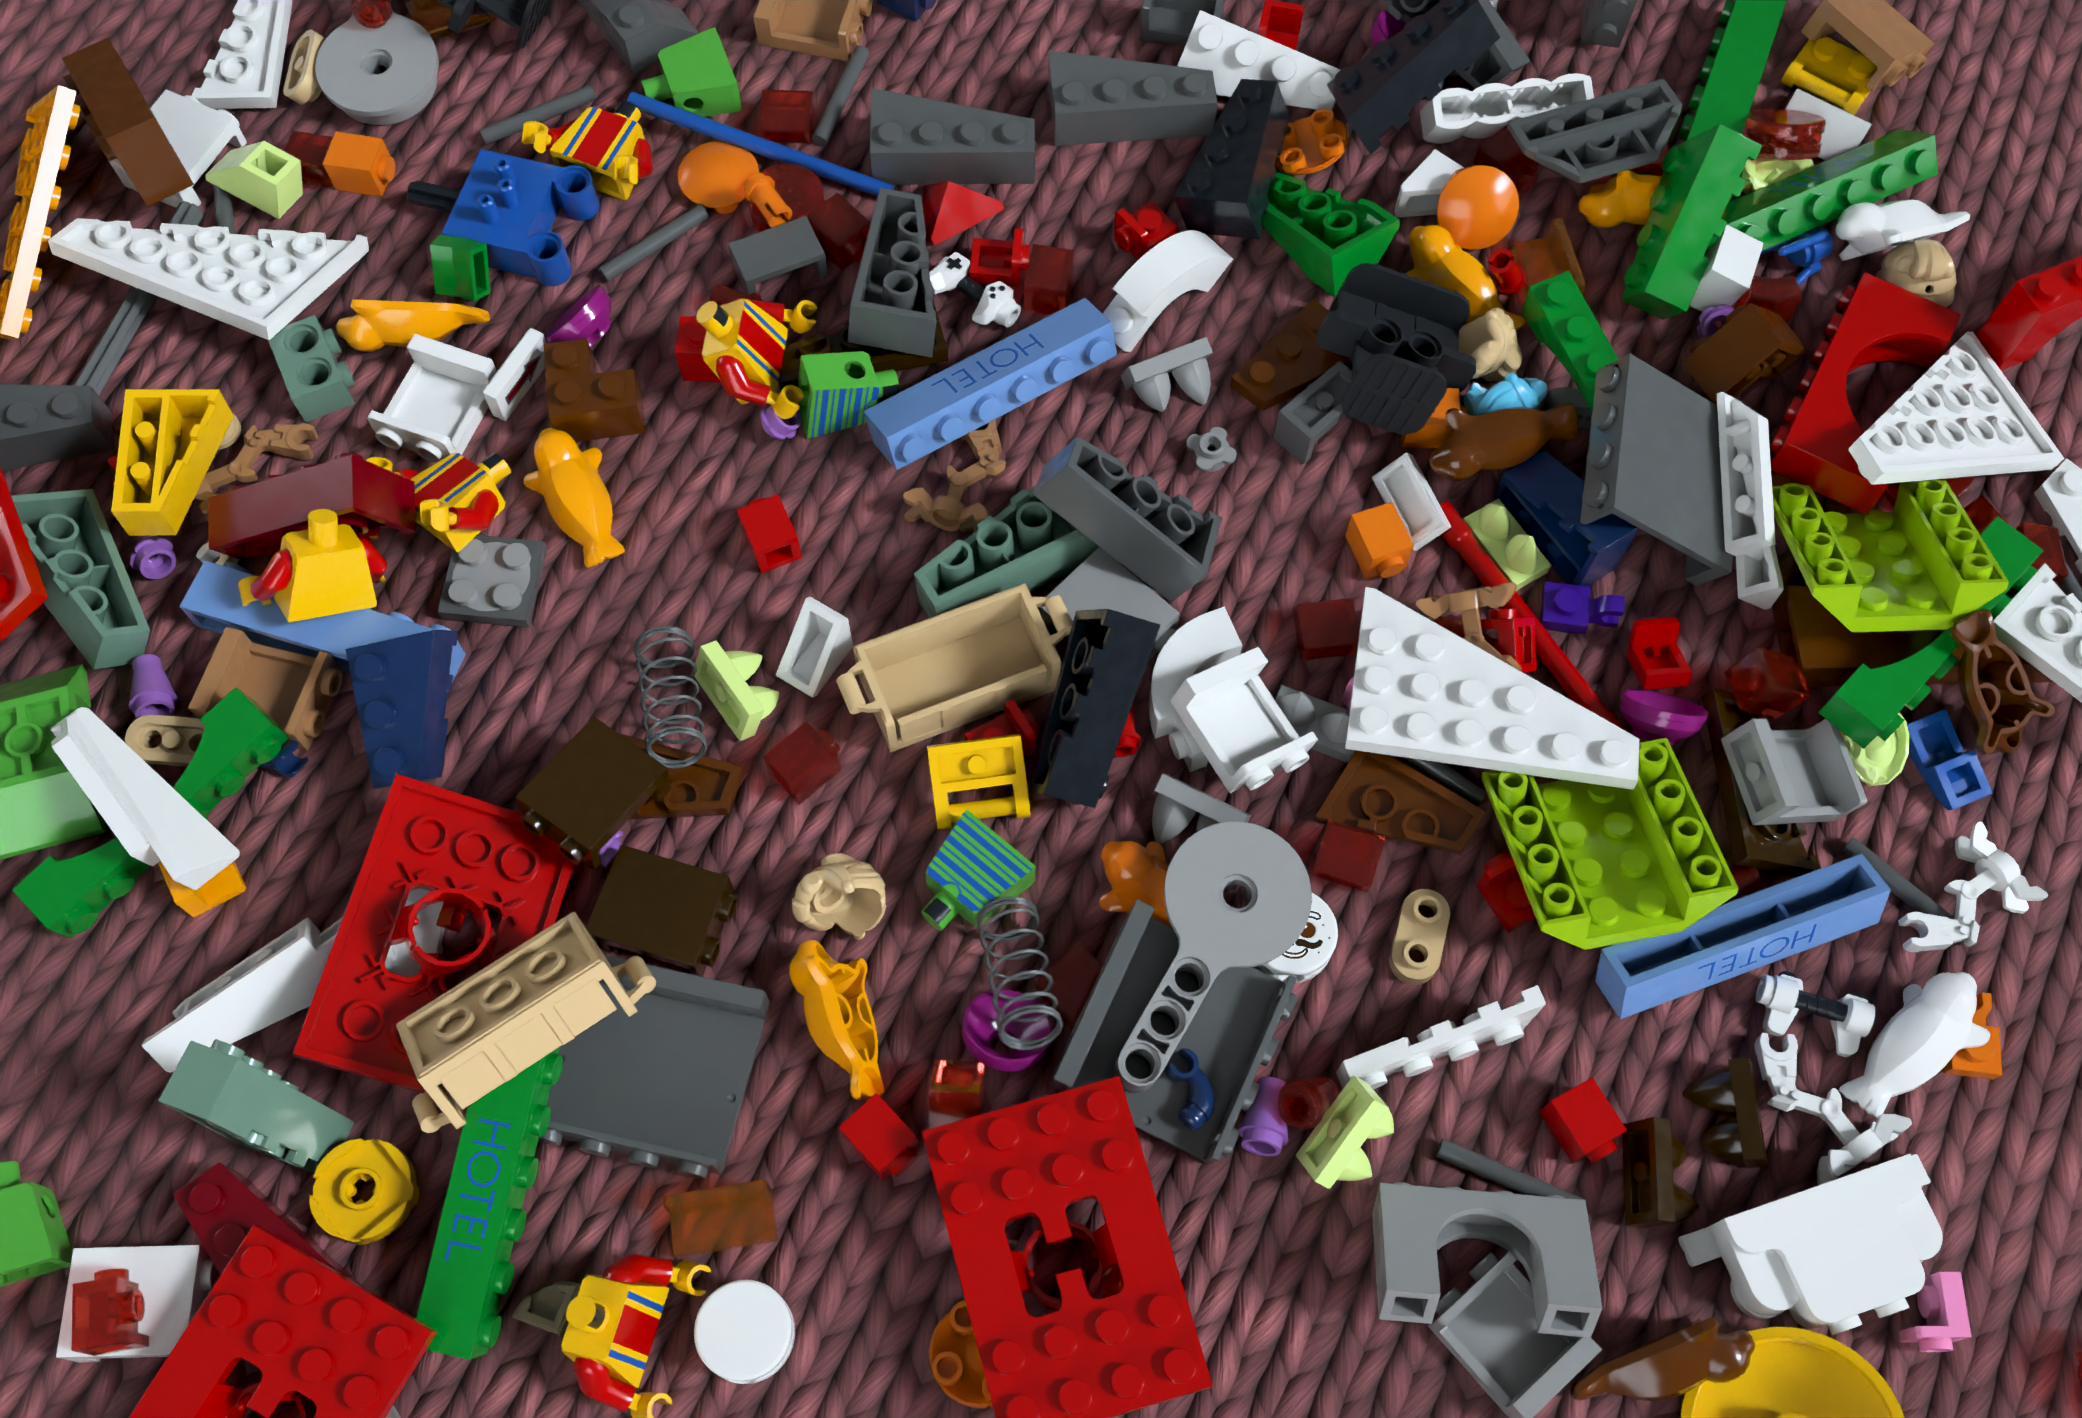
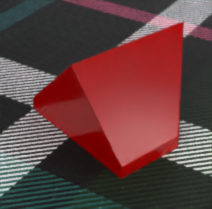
[922,181,1005,247]

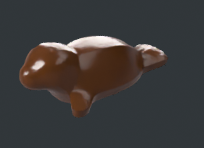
[1429,403,1578,481]
[1950,608,2055,754]
[1571,1317,1755,1401]

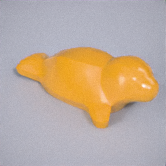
[1579,170,1662,228]
[1405,225,1526,331]
[336,299,490,352]
[524,428,625,568]
[789,940,884,1100]

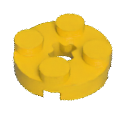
[309,1139,419,1245]

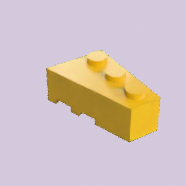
[111,389,234,536]

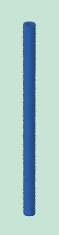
[627,92,894,197]

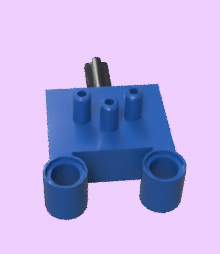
[407,149,600,286]

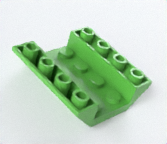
[0,664,106,860]

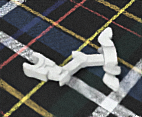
[1898,822,2048,952]
[1754,1033,1912,1186]

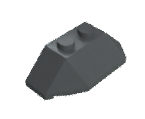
[1508,79,1682,184]

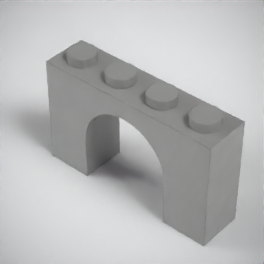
[1372,1182,1603,1338]

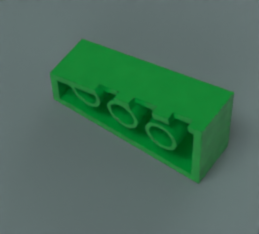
[1621,124,1762,320]

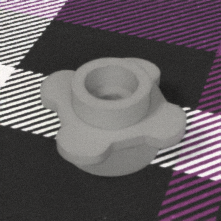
[1186,427,1237,472]

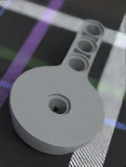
[315,0,439,125]
[1113,821,1312,1093]

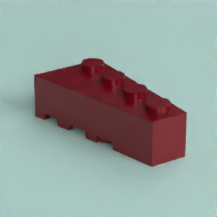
[208,453,416,561]
[173,1162,362,1286]

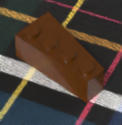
[62,38,194,206]

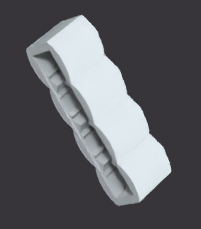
[1420,73,1594,144]

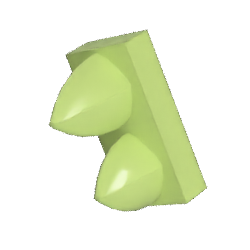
[1463,498,1551,591]
[694,640,779,741]
[1296,1075,1394,1189]

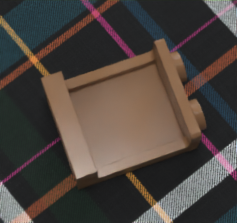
[753,0,873,61]
[1801,0,1935,91]
[188,627,343,751]

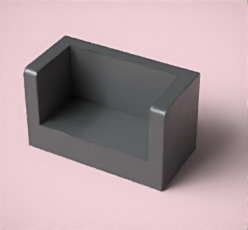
[1140,0,1225,47]
[728,216,828,300]
[1273,361,1352,464]

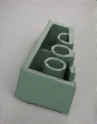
[914,484,1096,618]
[11,489,151,669]
[158,1039,355,1173]

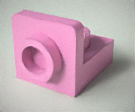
[1899,1272,1972,1352]

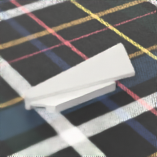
[1717,392,1784,610]
[51,707,240,891]
[142,917,392,1073]

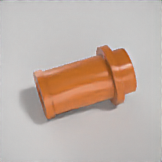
[744,173,793,228]

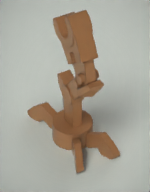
[903,419,1006,533]
[195,423,318,521]
[1416,582,1522,671]

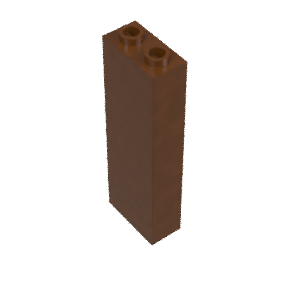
[1772,581,2058,687]

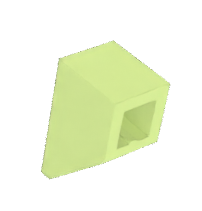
[205,141,303,219]

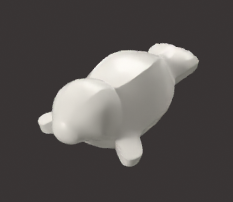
[1836,200,1970,261]
[1839,972,1990,1118]

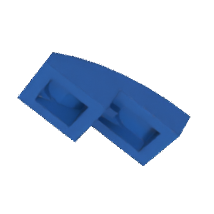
[1907,709,1992,811]

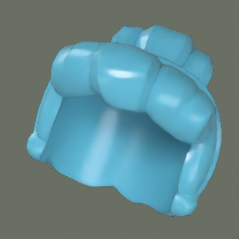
[1463,372,1548,415]

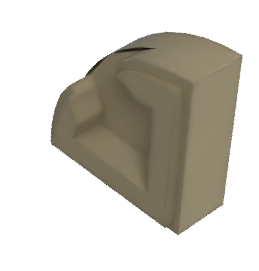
[512,1281,581,1337]

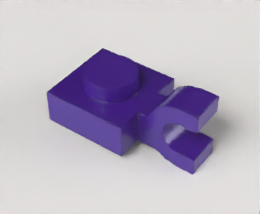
[1540,581,1625,634]

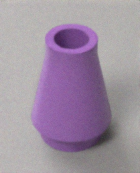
[129,654,178,718]
[1239,1077,1288,1156]

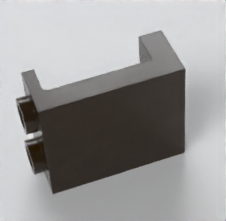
[515,716,671,870]
[586,844,738,977]

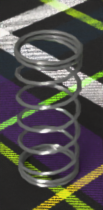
[634,626,707,768]
[976,897,1063,1050]

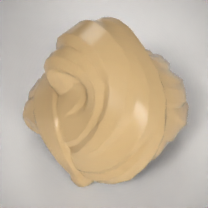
[1876,238,1957,307]
[1458,307,1522,382]
[792,853,886,940]

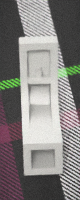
[1103,230,1233,352]
[1148,607,1242,772]

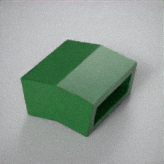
[430,235,491,302]

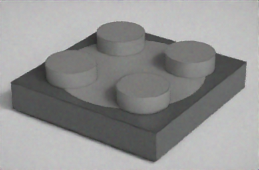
[437,535,548,627]

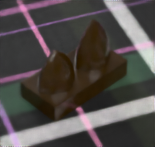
[1682,1057,1769,1168]
[1622,1117,1700,1228]

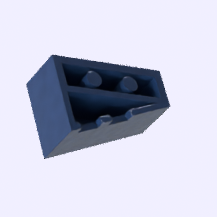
[1493,450,1640,586]
[345,630,458,789]

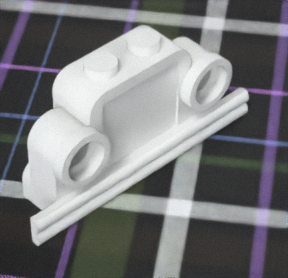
[1678,1154,1943,1335]

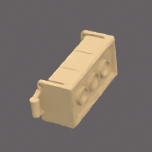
[836,583,1073,753]
[396,912,656,1133]

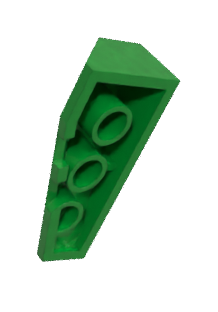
[1260,172,1400,298]

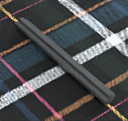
[73,201,203,396]

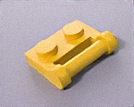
[1781,36,1877,115]
[927,734,1031,829]

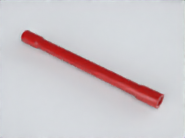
[1440,501,1629,733]

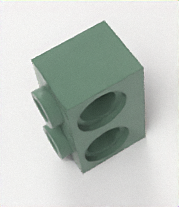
[268,315,356,423]

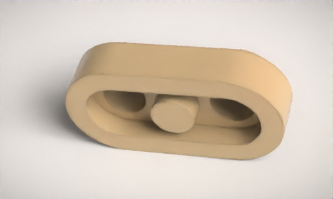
[283,29,326,105]
[125,715,205,767]
[1389,889,1450,985]

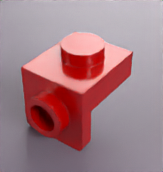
[969,228,1030,286]
[1627,617,1692,690]

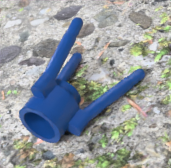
[1760,227,1833,303]

